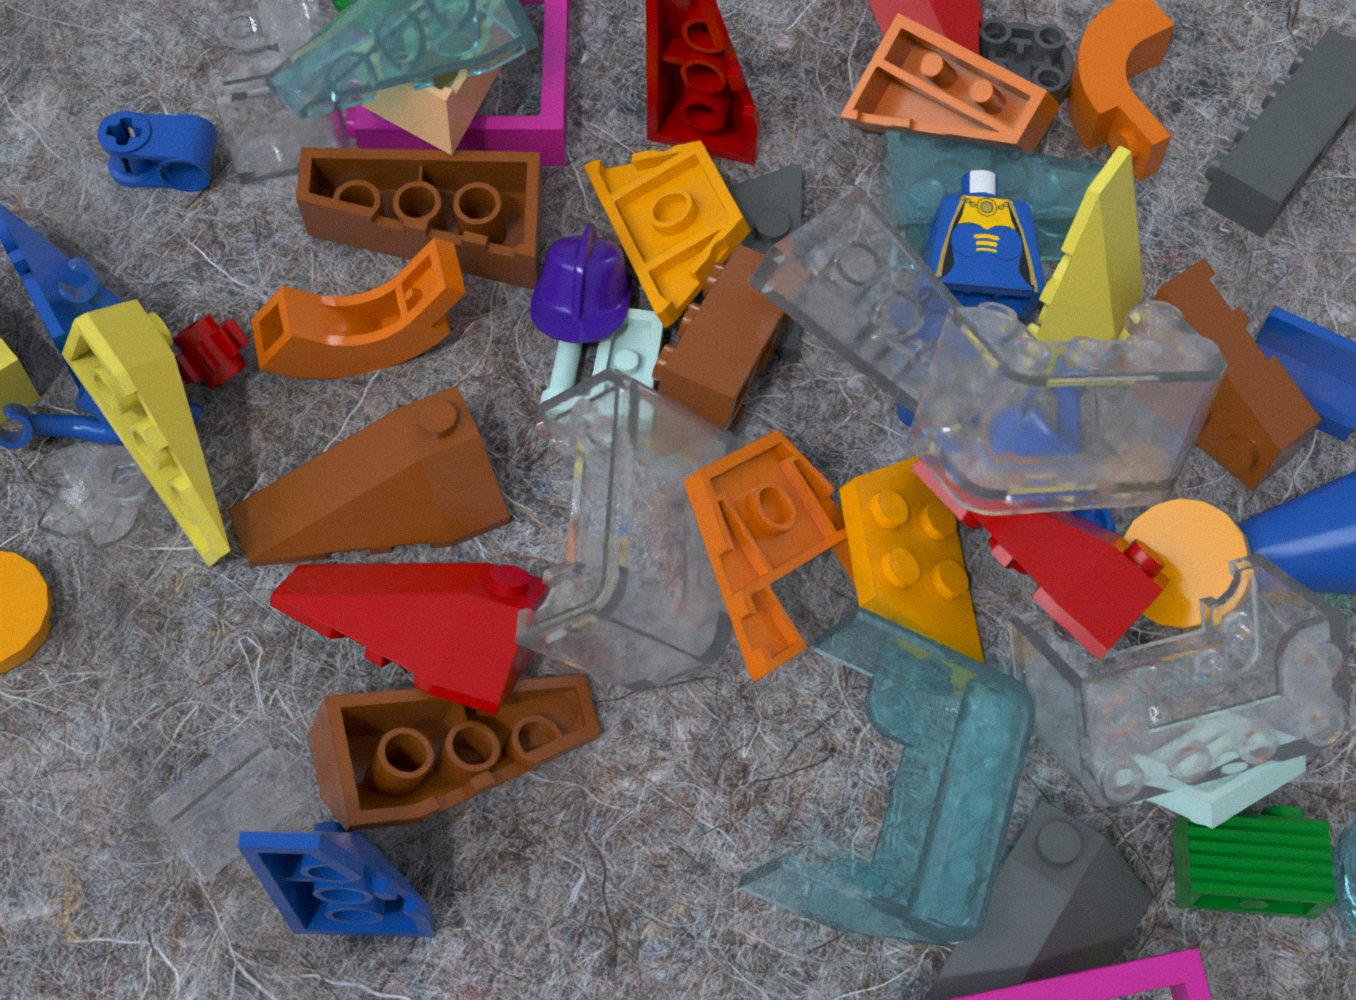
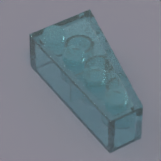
[878,130,1105,267]

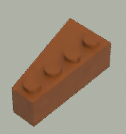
[296,147,543,290]

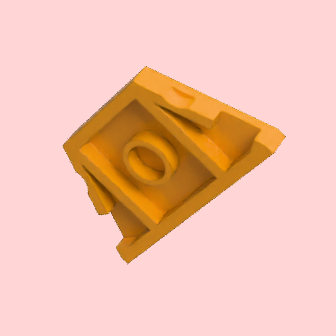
[584,140,751,328]
[839,450,986,682]

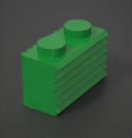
[1172,806,1336,920]

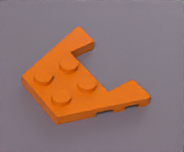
[683,430,856,682]

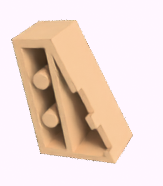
[353,0,518,155]

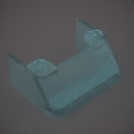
[738,606,1036,946]

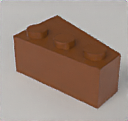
[646,244,805,469]
[1112,258,1322,491]

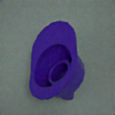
[530,223,633,343]

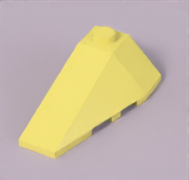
[1009,145,1144,383]

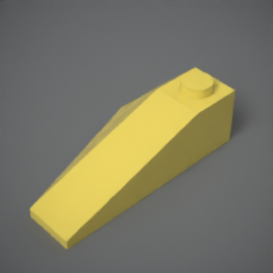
[62,299,231,567]

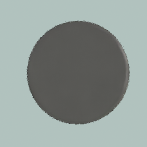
[979,18,1074,105]

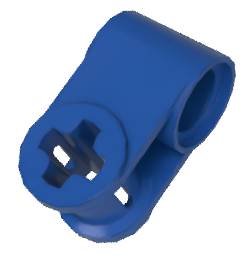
[97,111,218,192]

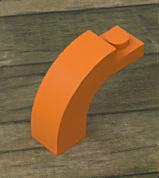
[1067,0,1175,181]
[251,238,466,379]

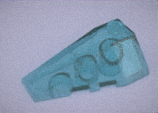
[266,0,538,119]

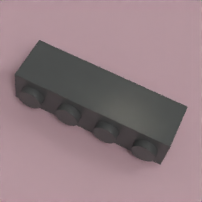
[1203,28,1356,238]

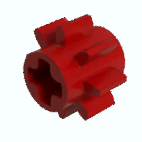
[172,313,250,390]

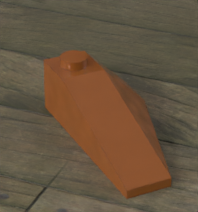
[227,386,511,567]
[309,674,601,832]

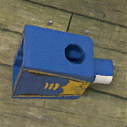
[914,170,1045,318]

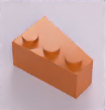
[839,13,1061,157]

